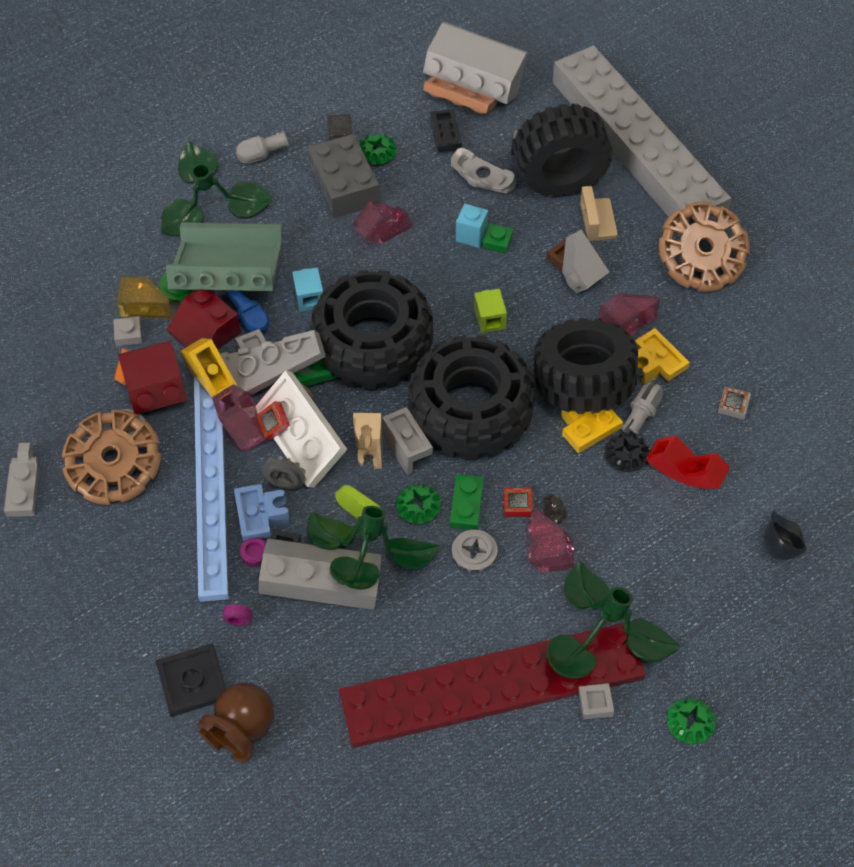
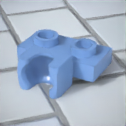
[234,484,290,542]

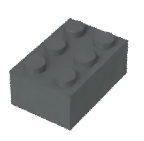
[307,134,380,219]

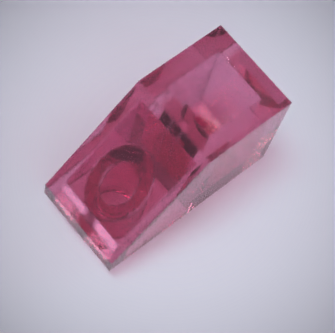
[353,201,414,244]
[598,293,660,336]
[212,384,265,452]
[528,509,574,573]

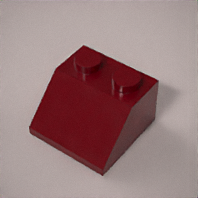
[167,289,241,350]
[118,340,187,414]

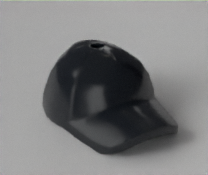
[764,510,806,560]

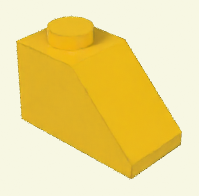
[179,338,237,399]

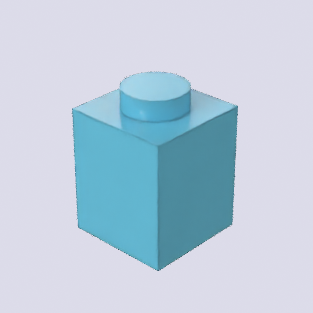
[456,204,488,248]
[292,267,323,311]

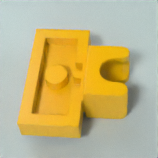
[635,328,690,384]
[562,409,623,454]

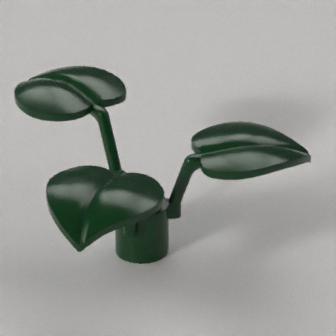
[161,141,272,236]
[307,506,440,590]
[547,561,681,678]

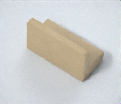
[580,186,618,241]

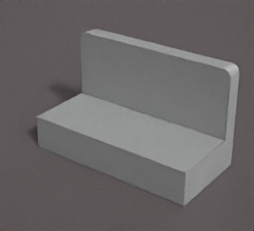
[382,407,433,475]

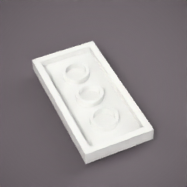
[254,371,347,488]

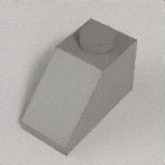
[562,229,609,294]

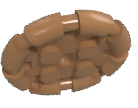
[659,202,750,292]
[62,409,161,505]

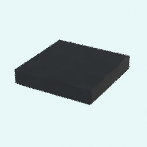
[156,643,226,717]

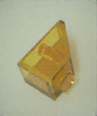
[116,276,173,319]

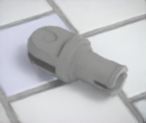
[236,131,289,164]
[622,382,663,436]

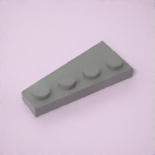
[220,330,326,403]

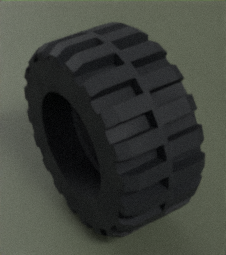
[513,103,613,197]
[534,318,638,414]

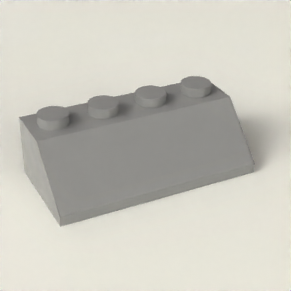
[423,22,528,104]
[259,539,381,610]

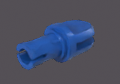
[226,290,269,334]

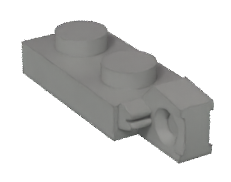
[4,443,40,517]

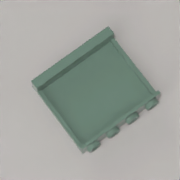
[166,223,283,291]

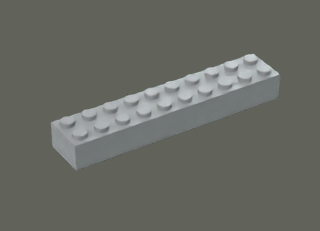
[553,45,731,225]

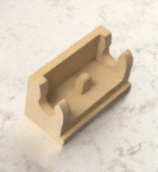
[353,413,383,469]

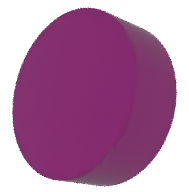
[240,538,266,567]
[222,605,253,626]

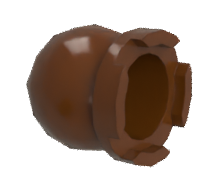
[197,682,274,763]

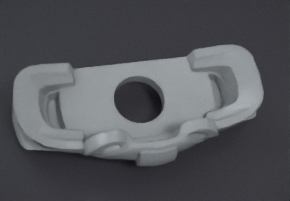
[450,148,517,193]

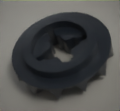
[605,432,649,472]

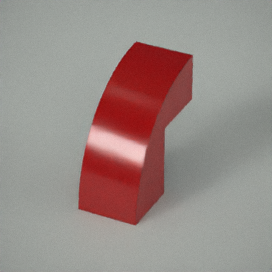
[646,435,730,489]

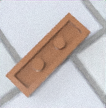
[423,76,497,114]

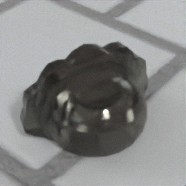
[543,494,567,525]

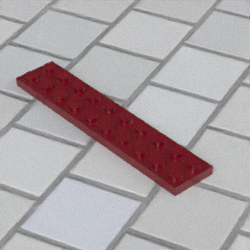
[339,623,645,749]

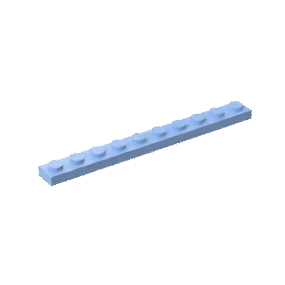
[194,377,229,602]

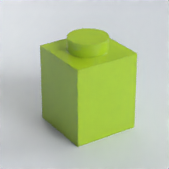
[474,289,507,333]

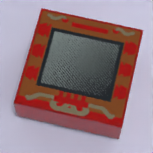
[256,401,290,439]
[504,488,533,517]

